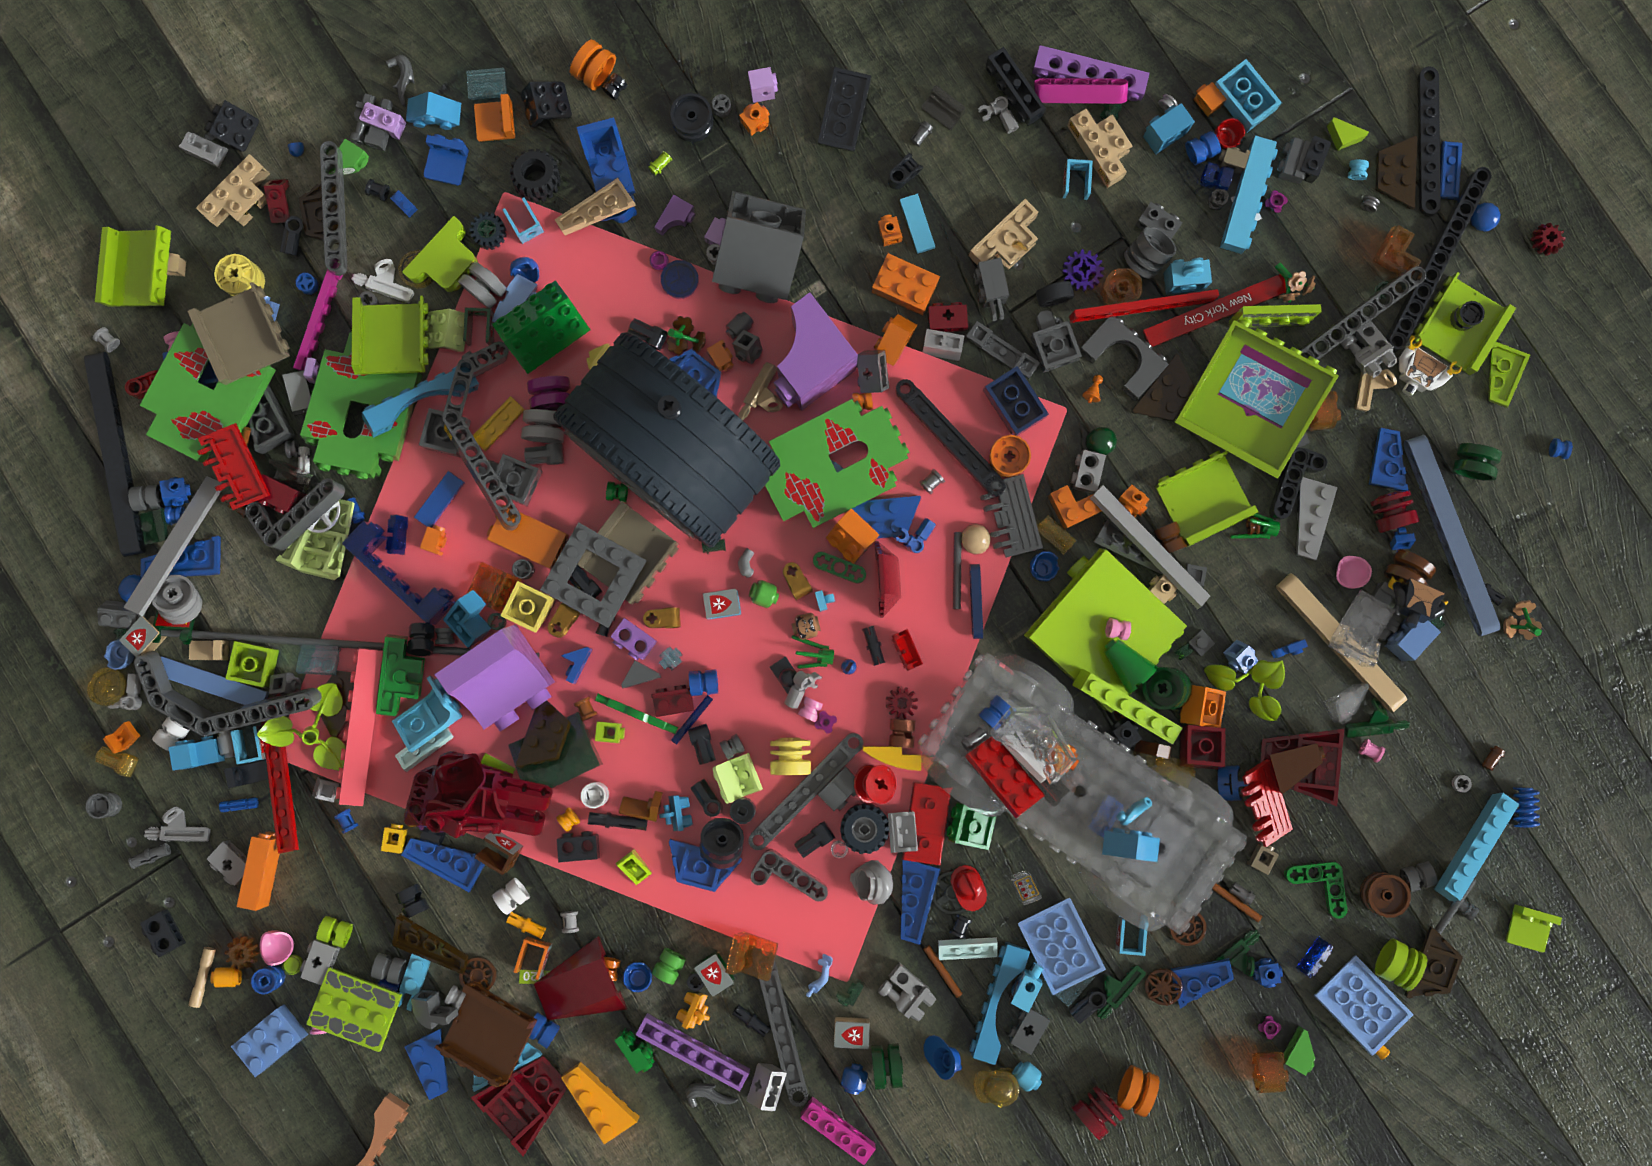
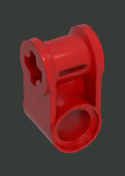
[125,370,158,399]

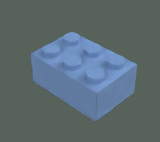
[231,1004,309,1077]

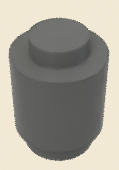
[725,312,754,340]

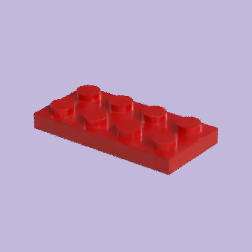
[965,734,1045,818]

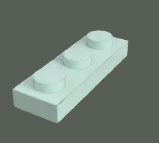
[395,727,454,772]
[938,937,997,960]

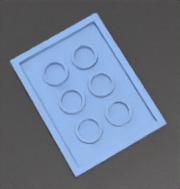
[1018,898,1106,995]
[1314,955,1413,1056]

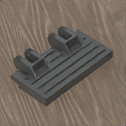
[980,474,1043,558]

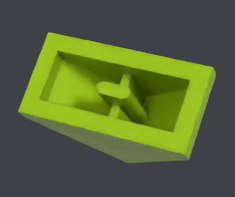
[1327,117,1369,151]
[616,849,652,885]

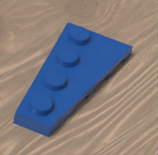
[140,536,221,578]
[401,837,485,892]
[901,860,941,945]

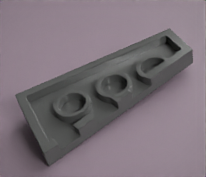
[1094,517,1163,575]

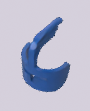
[1218,765,1249,801]

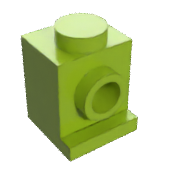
[595,721,625,743]

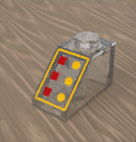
[1011,871,1042,906]

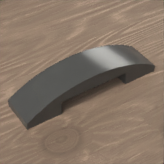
[966,321,1040,379]

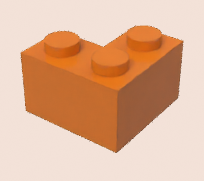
[874,314,917,366]
[1048,485,1102,530]

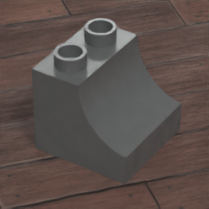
[712,191,806,303]

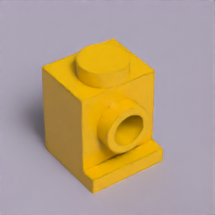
[381,823,407,854]

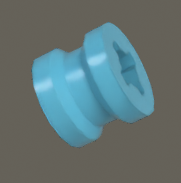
[1348,159,1369,180]

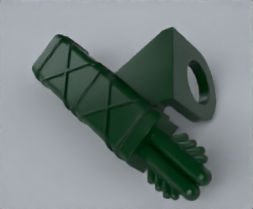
[1344,698,1410,738]
[1214,930,1260,977]
[1097,964,1146,1020]

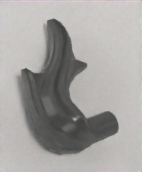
[385,55,415,107]
[685,1083,738,1108]

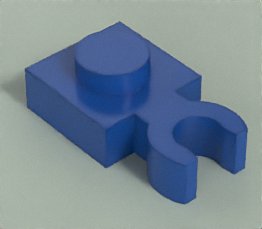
[1271,639,1308,658]

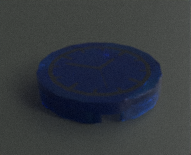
[661,260,699,299]

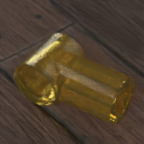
[95,746,139,777]

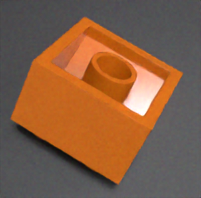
[1180,685,1226,728]

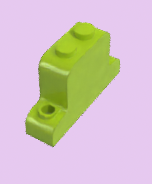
[402,216,478,292]

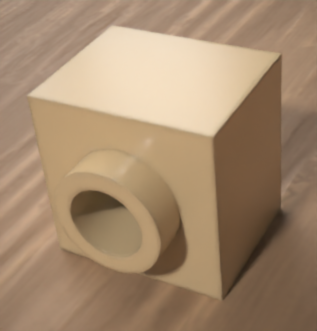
[167,253,186,276]

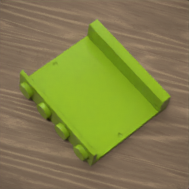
[95,225,171,307]
[1414,272,1516,375]
[351,296,429,375]
[1155,450,1258,548]

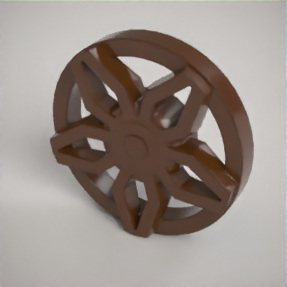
[1169,909,1206,946]
[459,957,496,990]
[1145,968,1183,1006]

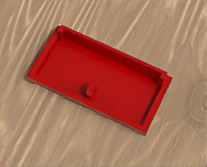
[902,782,952,865]

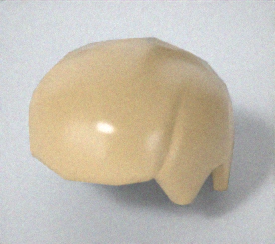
[962,524,991,554]

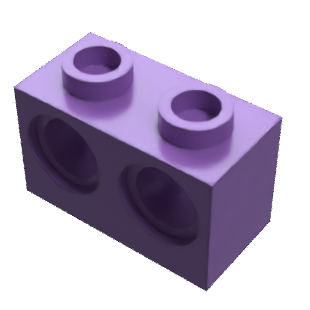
[611,618,657,661]

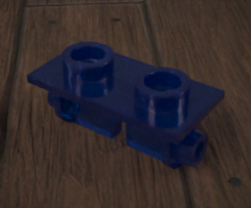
[385,515,408,555]
[1296,937,1333,979]

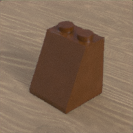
[1270,743,1326,793]

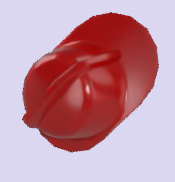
[951,865,987,911]

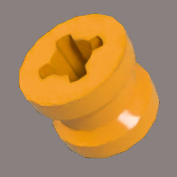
[556,807,580,832]

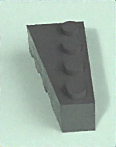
[249,384,296,454]

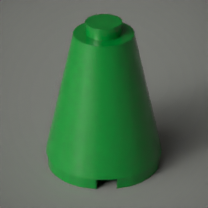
[1104,639,1158,693]

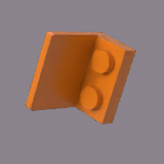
[474,94,515,142]

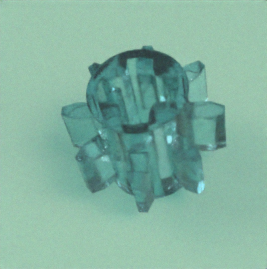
[659,647,683,671]

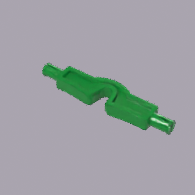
[595,693,678,734]

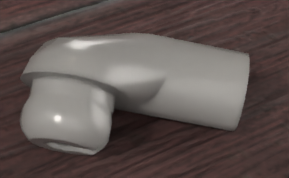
[738,548,754,578]

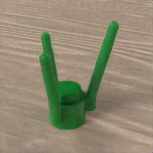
[1230,513,1280,539]
[791,635,834,669]

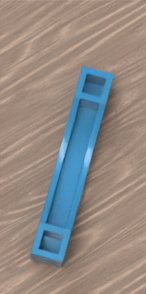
[362,366,479,438]
[969,942,1030,1065]

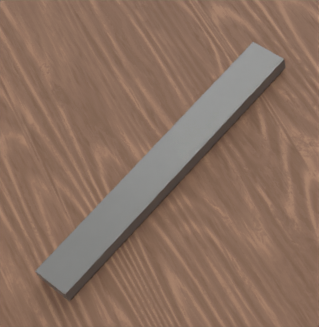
[124,476,222,616]
[1090,485,1210,609]

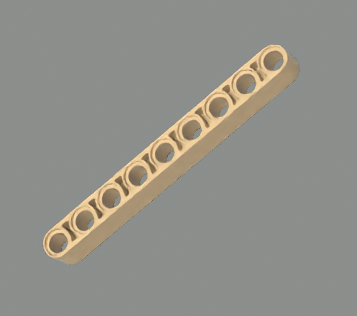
[1276,573,1407,713]

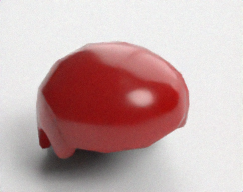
[1215,118,1245,149]

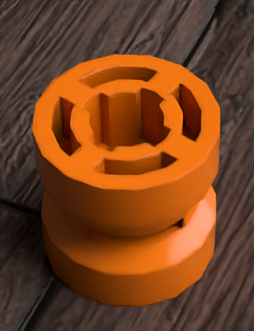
[852,392,873,411]
[604,957,621,981]

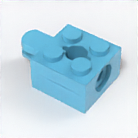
[1163,258,1212,295]

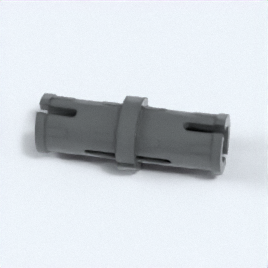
[128,843,171,869]

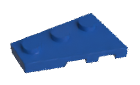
[1369,428,1409,491]
[1171,959,1234,1008]
[405,1028,448,1100]

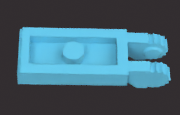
[398,954,431,1011]

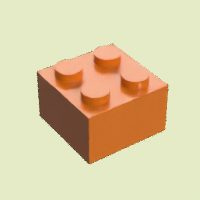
[826,508,879,564]

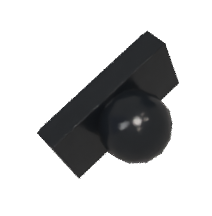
[770,656,806,694]

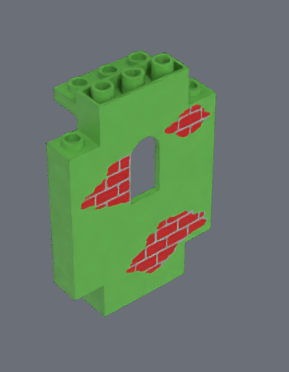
[140,323,276,463]
[300,332,422,480]
[765,399,910,528]

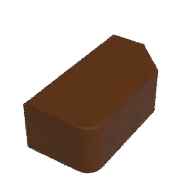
[1134,740,1171,759]

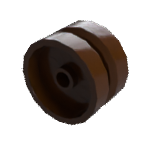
[1384,549,1436,585]
[1360,872,1411,918]

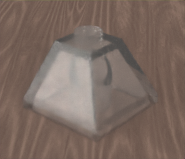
[1322,683,1369,724]

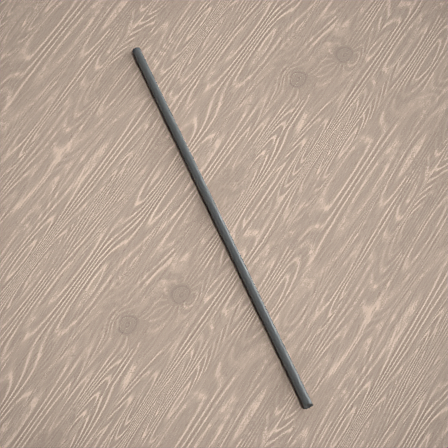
[161,630,540,657]

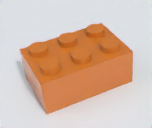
[871,253,940,316]

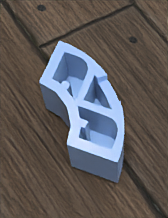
[492,274,538,323]

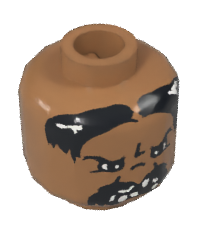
[792,613,821,640]

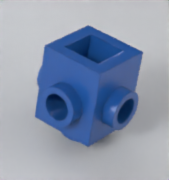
[159,477,191,507]
[1253,958,1283,988]

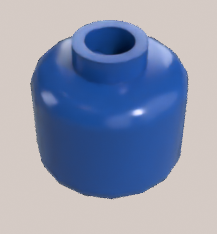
[841,1063,868,1095]

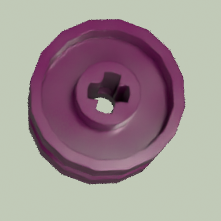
[527,376,570,411]

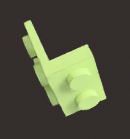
[425,309,465,352]
[713,753,763,804]

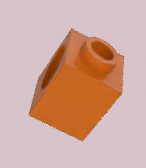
[1194,82,1226,117]

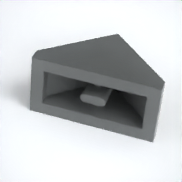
[621,660,662,688]

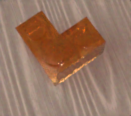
[1372,225,1421,278]

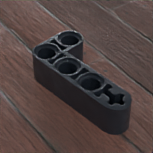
[1269,448,1328,521]

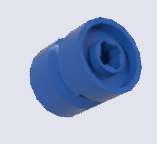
[1185,131,1221,165]
[689,669,719,696]
[978,695,1016,732]
[251,965,285,995]
[529,1012,560,1049]

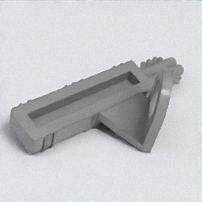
[144,807,210,842]

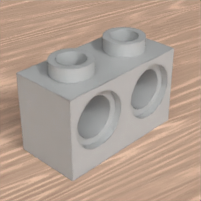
[1070,450,1106,494]

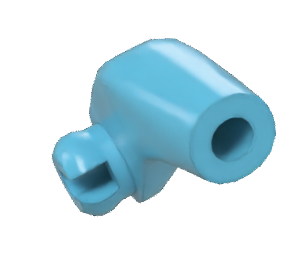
[1117,797,1152,826]

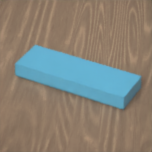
[900,194,935,254]

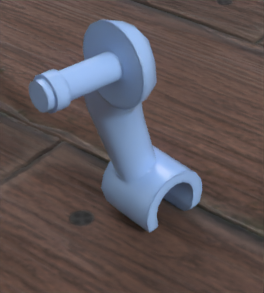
[806,954,833,997]

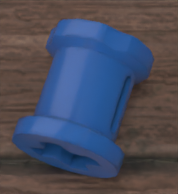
[334,808,359,834]

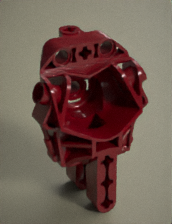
[404,751,553,838]

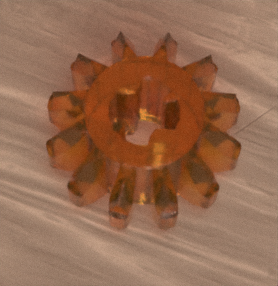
[224,936,260,970]

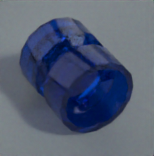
[1200,162,1234,193]

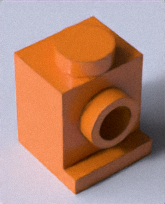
[878,215,903,247]
[707,339,734,371]
[420,525,447,556]

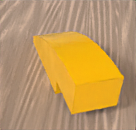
[862,746,921,771]

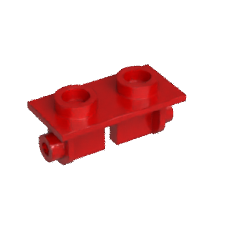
[892,629,923,671]

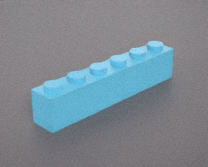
[1220,136,1278,254]
[1434,793,1519,901]

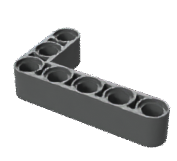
[245,478,345,551]

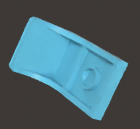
[392,676,463,753]

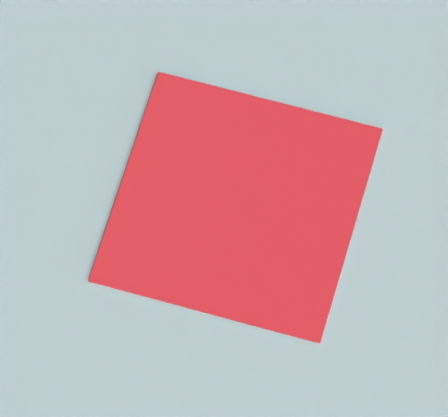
[286,192,1067,982]

